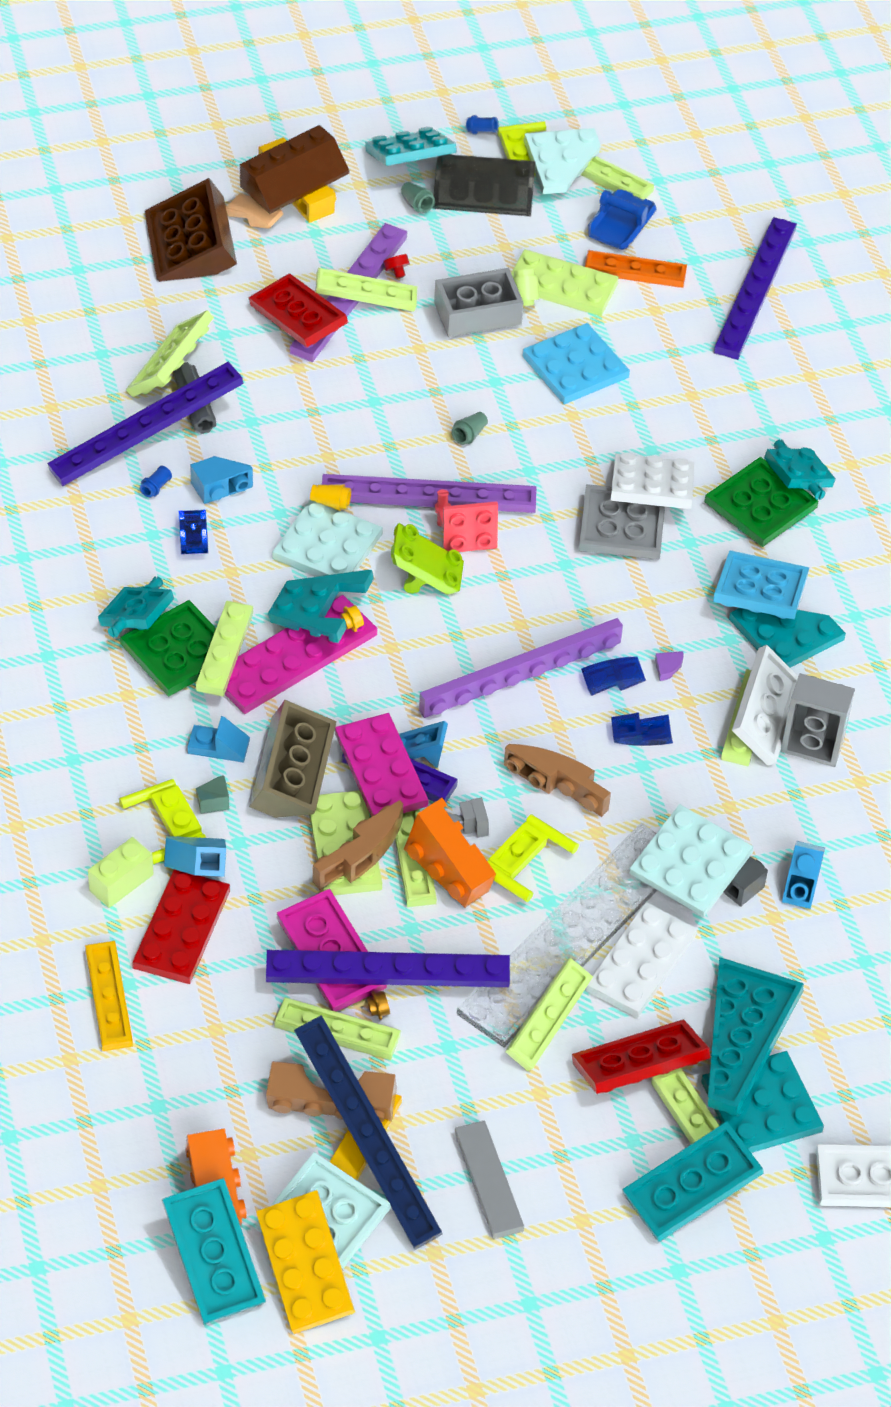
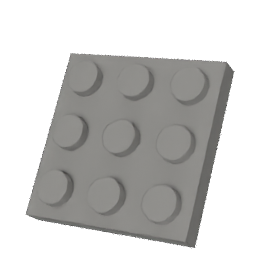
[579,484,665,559]

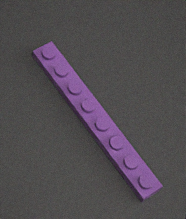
[290,223,407,362]
[322,474,537,513]
[419,618,623,718]

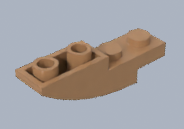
[504,744,611,817]
[313,800,403,890]

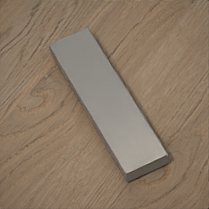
[455,1120,524,1239]

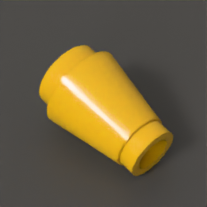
[310,484,351,511]

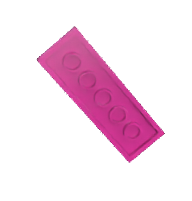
[225,595,378,714]

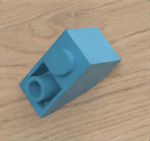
[190,456,253,504]
[164,836,226,877]
[782,841,825,909]

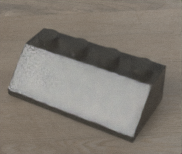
[433,154,536,217]

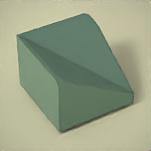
[196,775,229,814]

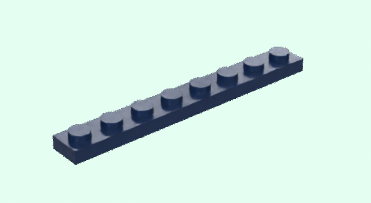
[294,1015,443,1250]

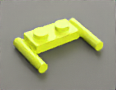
[497,121,546,178]
[119,779,206,864]
[488,814,579,902]

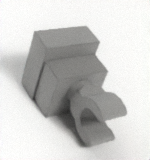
[447,797,489,838]

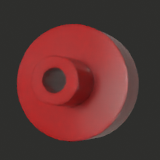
[383,254,410,279]

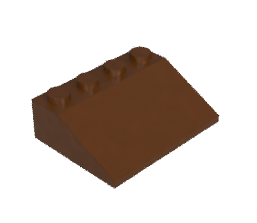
[144,178,237,282]

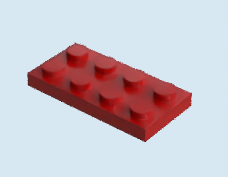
[248,273,348,348]
[133,869,230,984]
[572,1019,710,1094]

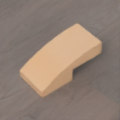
[226,194,283,229]

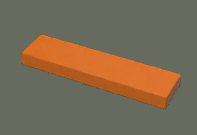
[585,250,687,288]

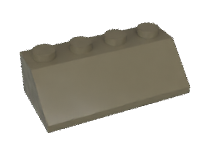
[249,700,337,818]

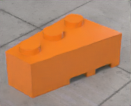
[404,798,496,908]
[185,1128,247,1226]

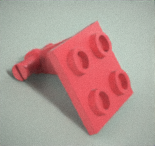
[435,489,498,552]

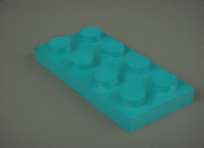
[622,1121,764,1242]
[162,1178,266,1325]

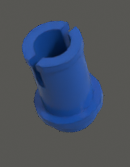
[466,115,499,134]
[140,465,172,498]

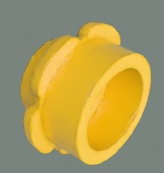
[340,605,364,632]

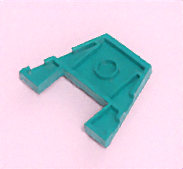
[268,570,374,643]

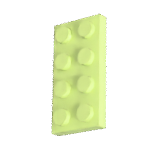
[511,249,619,316]
[126,310,214,397]
[309,790,382,896]

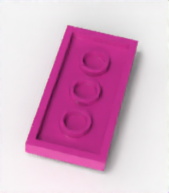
[335,713,428,817]
[277,888,387,1012]

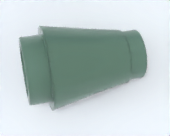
[401,182,435,213]
[451,412,488,445]

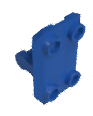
[588,189,657,250]

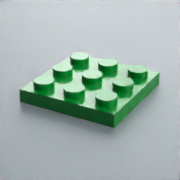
[704,457,819,547]
[120,600,216,697]

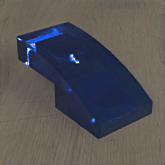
[179,510,208,554]
[581,656,646,696]
[611,712,673,746]

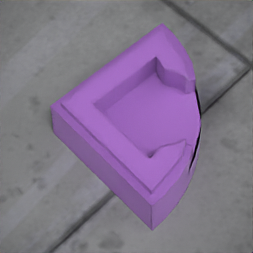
[655,651,684,681]

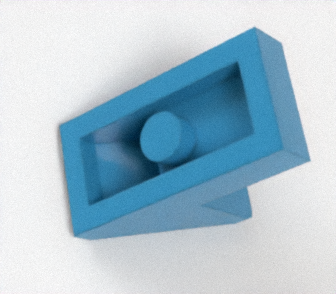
[188,716,250,763]
[399,721,448,768]

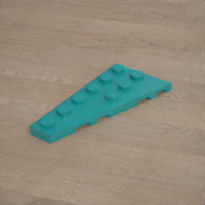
[708,957,804,1116]

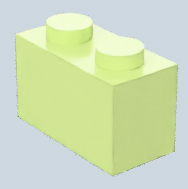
[88,837,154,908]

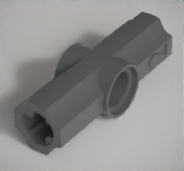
[173,362,216,434]

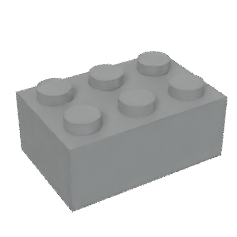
[434,268,523,337]
[780,673,855,767]

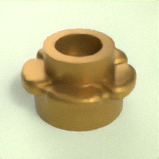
[367,991,390,1020]

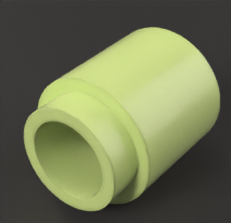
[513,269,539,306]

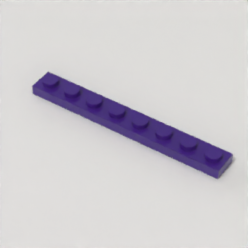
[714,217,797,360]
[47,361,244,486]
[266,950,510,988]

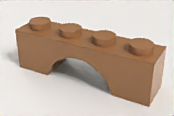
[266,1061,397,1123]

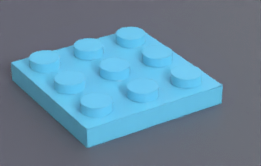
[523,323,630,405]
[713,550,809,619]

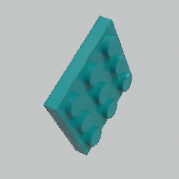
[365,127,457,166]
[701,1051,824,1153]

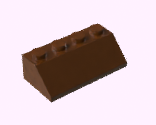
[240,124,349,214]

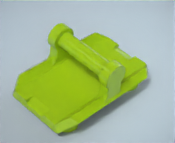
[391,523,464,595]

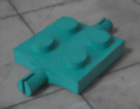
[764,439,836,500]
[98,576,174,637]

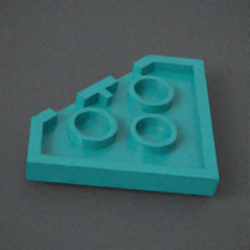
[729,608,846,668]

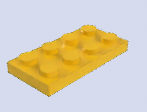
[256,1190,356,1334]

